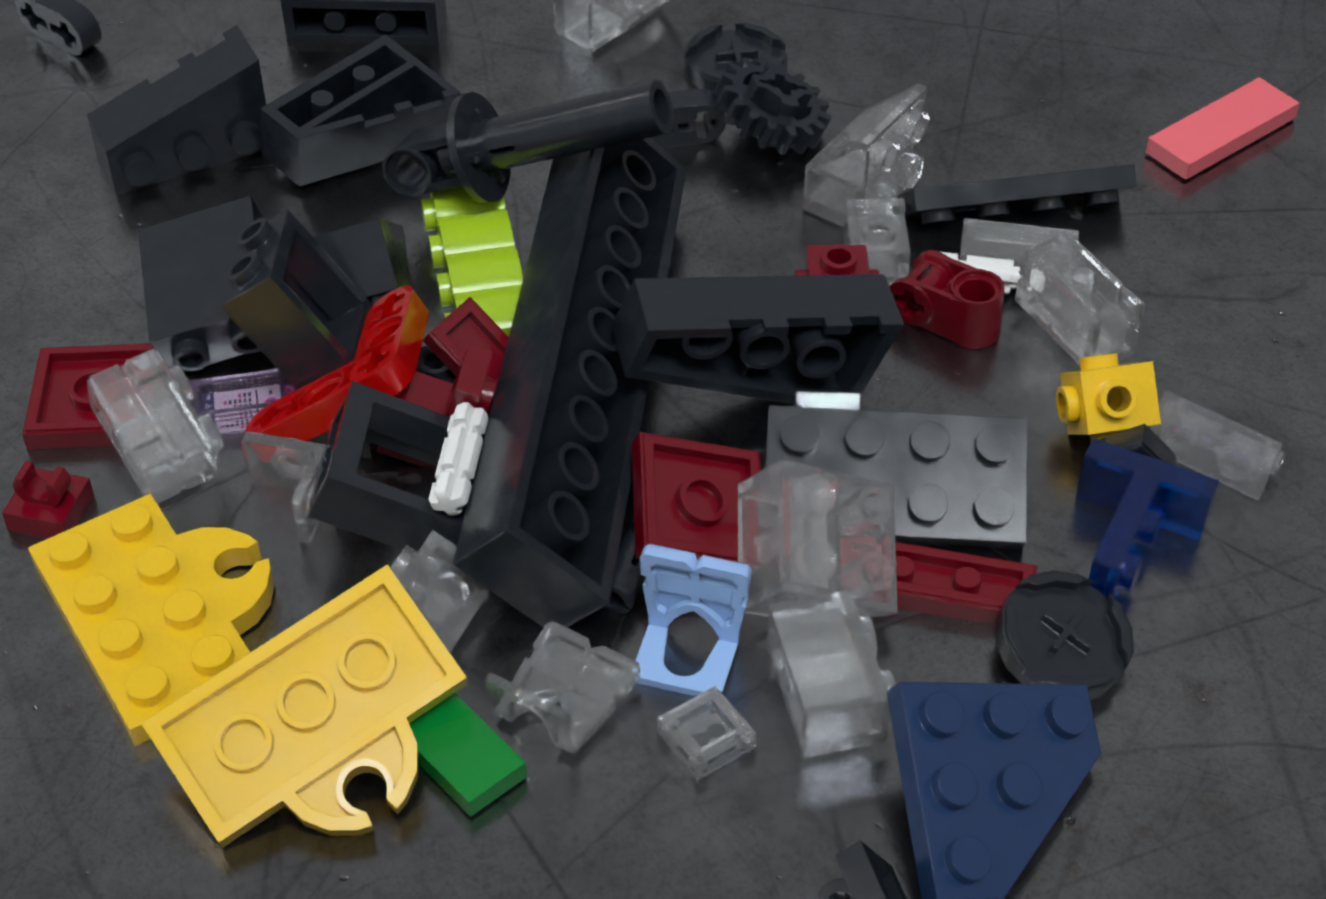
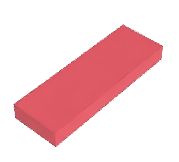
[1145,77,1300,180]

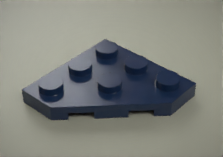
[886,682,1101,899]

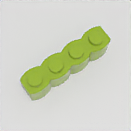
[421,186,523,337]

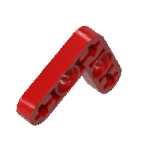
[245,285,429,458]

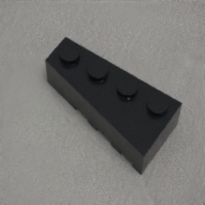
[612,274,904,409]

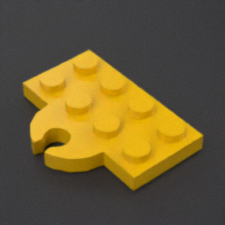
[28,493,275,747]
[141,564,467,848]

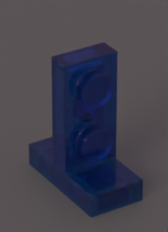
[1076,438,1219,599]

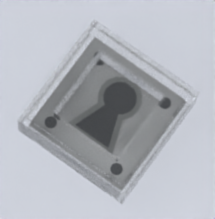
[657,686,756,780]

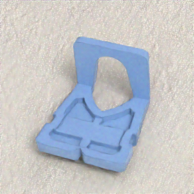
[632,544,752,700]

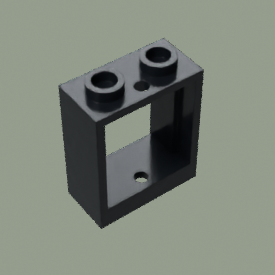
[220,209,373,389]
[307,381,485,569]

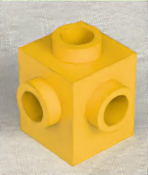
[1055,353,1161,445]

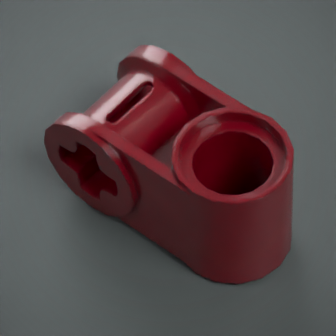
[889,250,1005,349]

